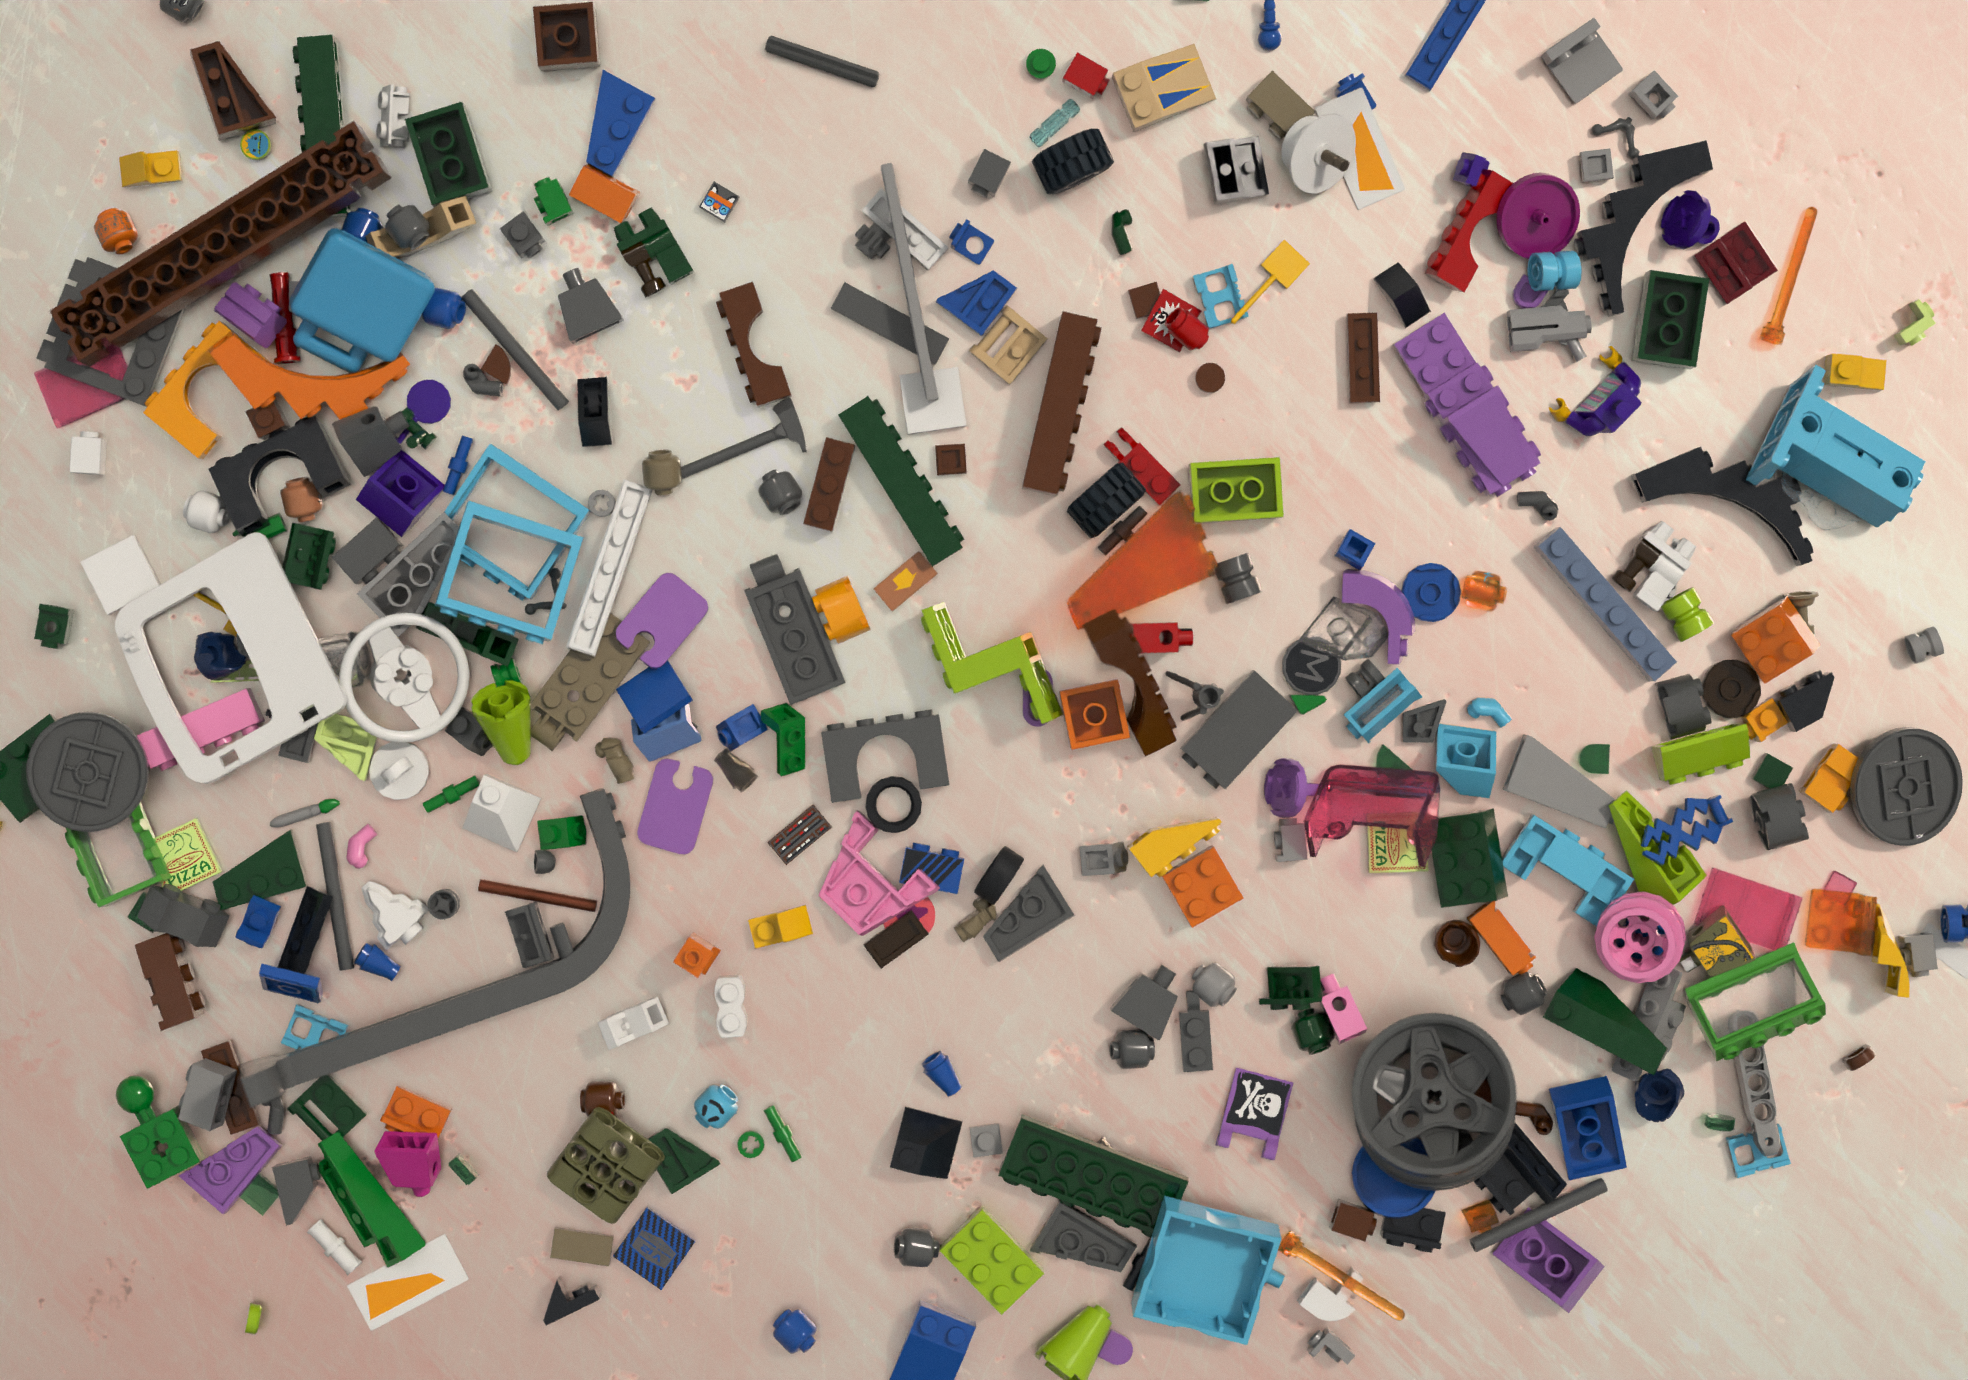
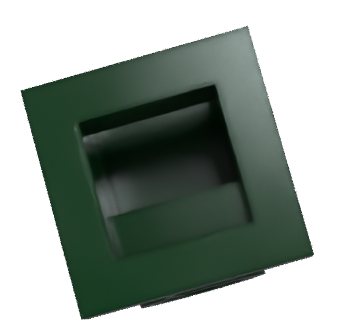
[34,604,75,649]

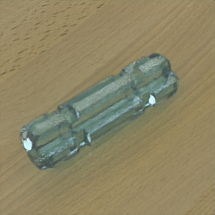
[1030,99,1080,147]

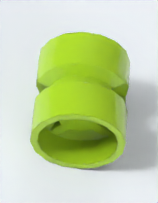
[1661,587,1714,642]

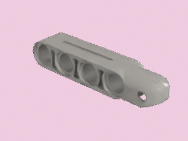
[1728,1011,1780,1157]

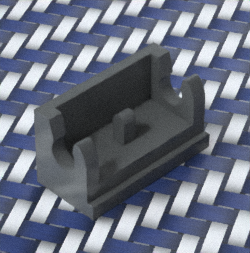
[505,902,555,968]

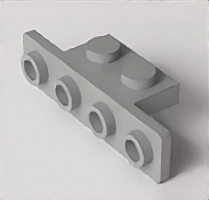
[1612,969,1686,1082]

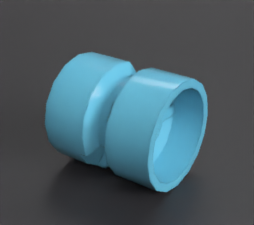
[1527,251,1582,291]

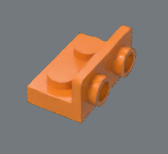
[380,1086,452,1139]

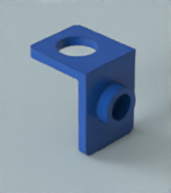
[1334,73,1376,110]
[949,219,994,265]

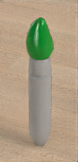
[270,799,340,827]

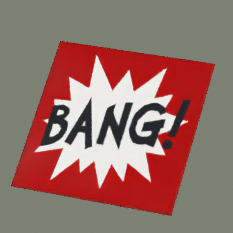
[1141,289,1202,352]

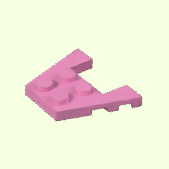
[818,811,940,936]

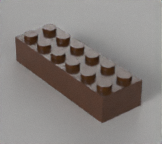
[1022,311,1102,497]

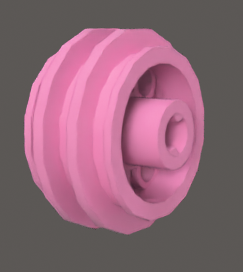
[1594,891,1686,983]

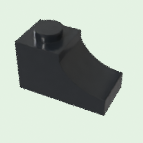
[577,377,612,447]

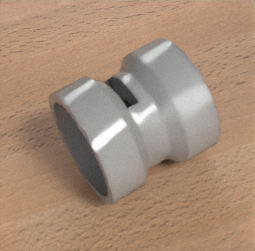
[1904,626,1944,664]

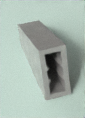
[1503,734,1615,828]

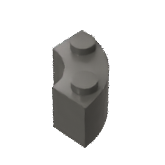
[137,884,230,947]

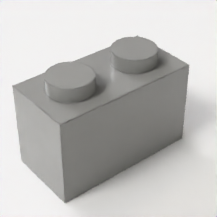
[178,1058,237,1131]

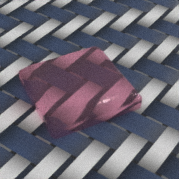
[1822,870,1857,906]

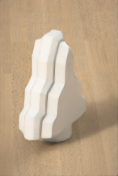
[361,881,429,950]

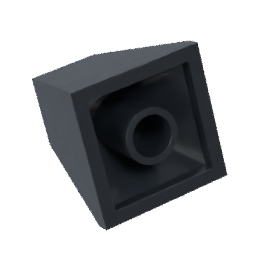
[890,1106,963,1179]

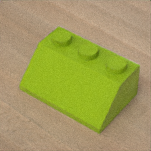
[1651,723,1751,785]

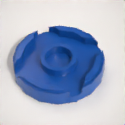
[1401,563,1461,622]

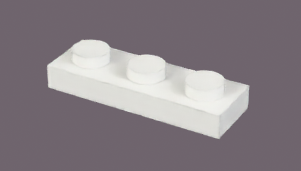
[862,188,948,270]

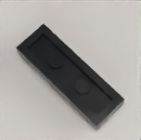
[278,886,333,974]
[1504,1122,1567,1205]

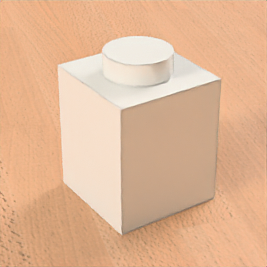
[70,431,107,475]

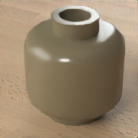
[642,450,682,495]

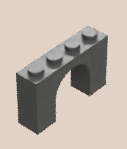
[821,709,949,803]

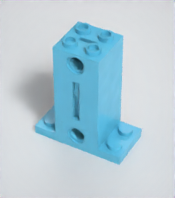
[1746,365,1926,528]

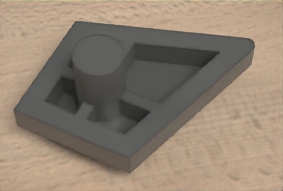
[1403,699,1447,742]

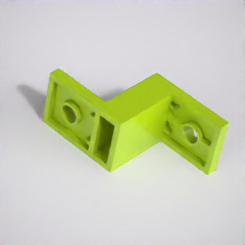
[921,602,1063,724]

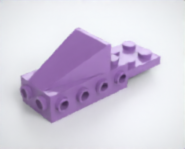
[1393,312,1541,497]

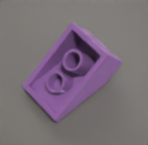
[1493,1207,1605,1313]

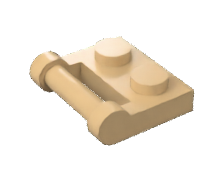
[969,305,1048,385]

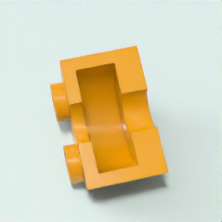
[811,576,871,644]

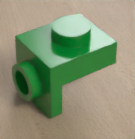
[537,815,586,850]

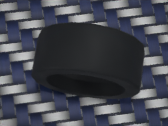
[865,776,922,833]
[974,846,1024,905]

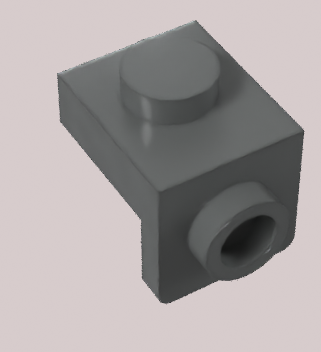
[445,707,493,756]

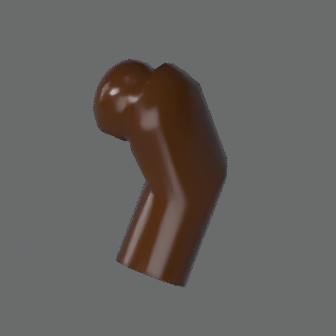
[1515,1101,1553,1135]

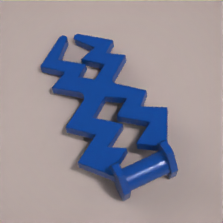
[1641,795,1733,865]

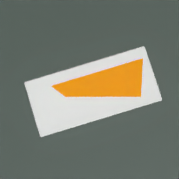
[1315,87,1405,210]
[347,1234,469,1331]

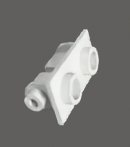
[376,84,410,147]

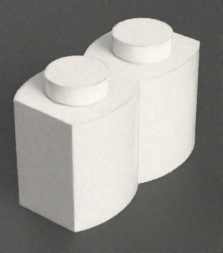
[714,975,748,1038]

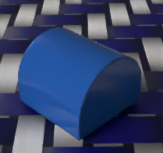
[1334,529,1376,570]

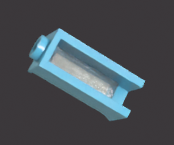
[1344,668,1423,743]

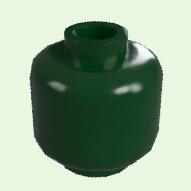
[1291,1008,1335,1055]

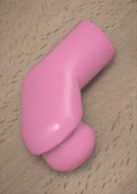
[346,824,378,869]

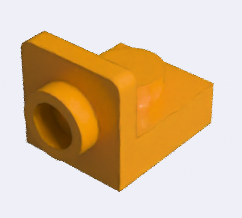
[1741,698,1788,742]

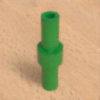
[423,775,480,813]
[763,1105,802,1162]

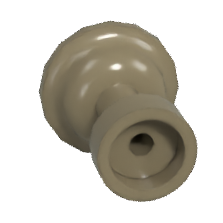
[1783,591,1819,635]

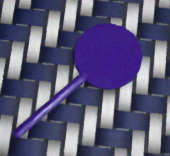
[382,380,451,465]

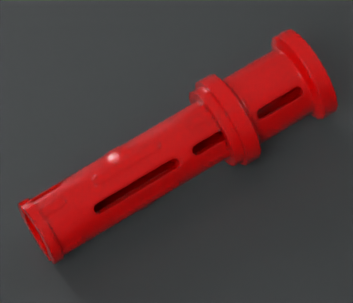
[269,272,301,364]

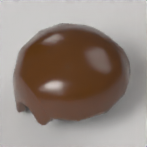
[1434,919,1480,967]

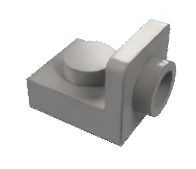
[1079,842,1128,876]
[1307,1327,1355,1365]

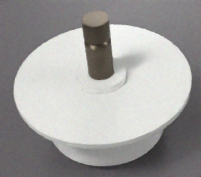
[1282,114,1356,194]

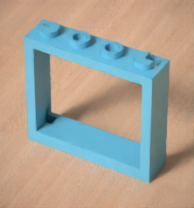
[444,444,591,601]
[434,501,583,645]

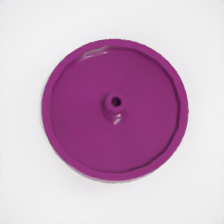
[1496,173,1580,259]

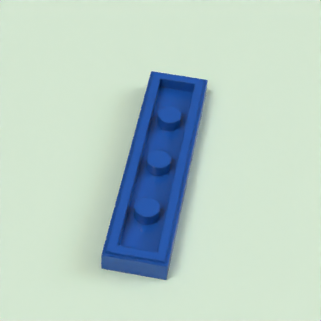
[1405,0,1486,91]

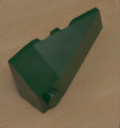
[1543,968,1668,1075]

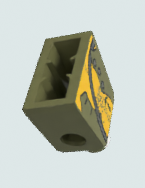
[1680,905,1755,977]

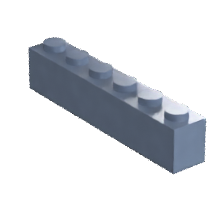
[1534,527,1677,682]

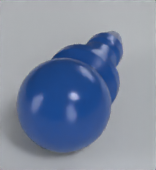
[1258,0,1282,51]

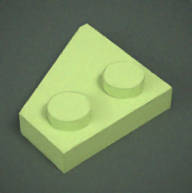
[314,714,381,781]

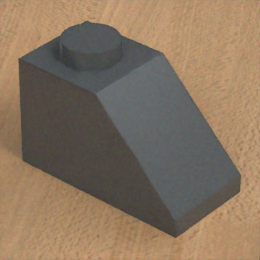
[272,1156,321,1226]

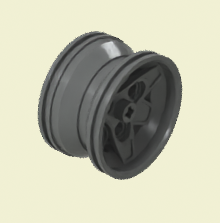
[1352,1013,1516,1191]

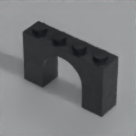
[208,416,351,537]

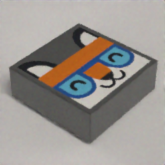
[699,181,740,223]

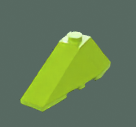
[1608,791,1707,905]

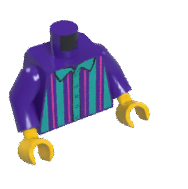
[1549,346,1642,436]

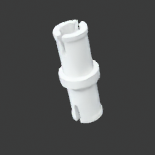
[307,1219,362,1275]

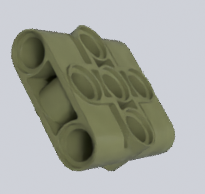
[547,1107,665,1224]

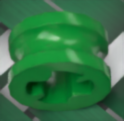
[737,1131,764,1158]

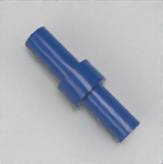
[443,435,473,495]

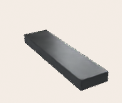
[831,282,949,365]

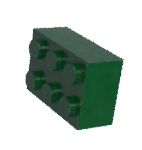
[405,102,492,207]
[1632,270,1709,369]
[1427,808,1508,908]

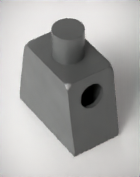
[558,268,624,343]
[332,406,410,477]
[1110,965,1178,1040]

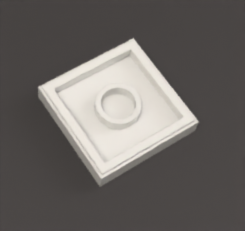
[899,367,966,434]
[80,535,160,615]

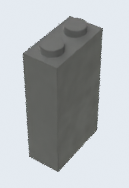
[1180,670,1298,789]

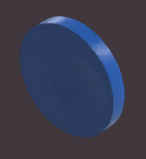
[1352,1138,1435,1219]

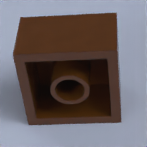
[533,2,600,71]

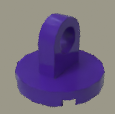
[1661,190,1720,250]

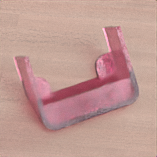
[1303,765,1441,867]

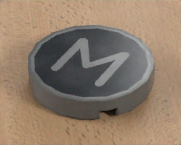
[1282,637,1341,695]

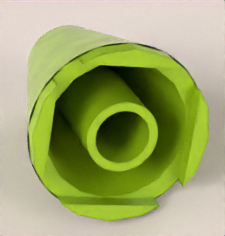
[471,681,531,765]
[1034,1304,1112,1380]

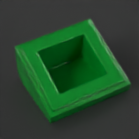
[1288,695,1327,715]

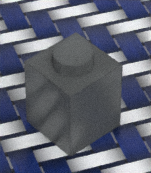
[968,149,1011,198]

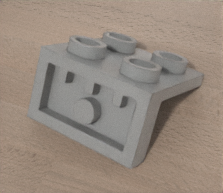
[1541,18,1623,104]

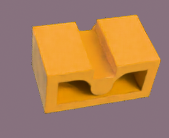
[1799,743,1858,813]

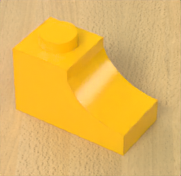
[1823,353,1887,390]

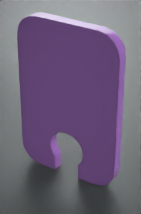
[615,573,708,669]
[637,758,713,855]

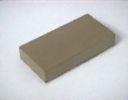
[550,1227,614,1266]

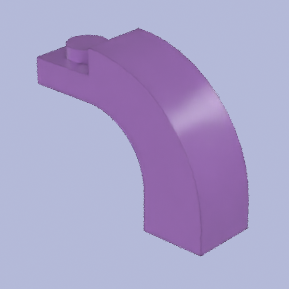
[1342,569,1415,664]

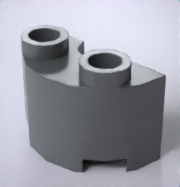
[1655,674,1712,740]

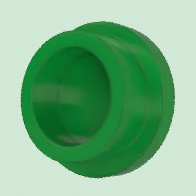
[1026,49,1056,79]

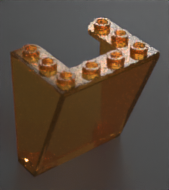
[1065,490,1218,630]

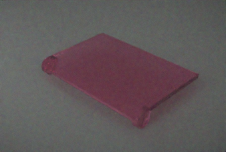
[34,344,128,429]

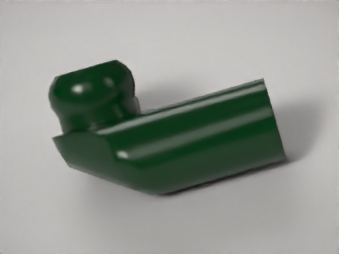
[1111,209,1133,255]

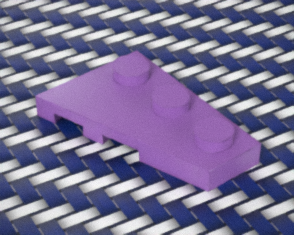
[179,1126,282,1214]

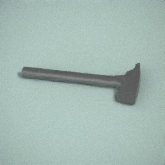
[681,398,807,479]

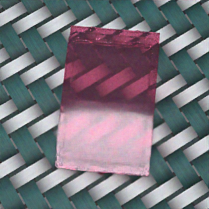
[1694,867,1803,951]

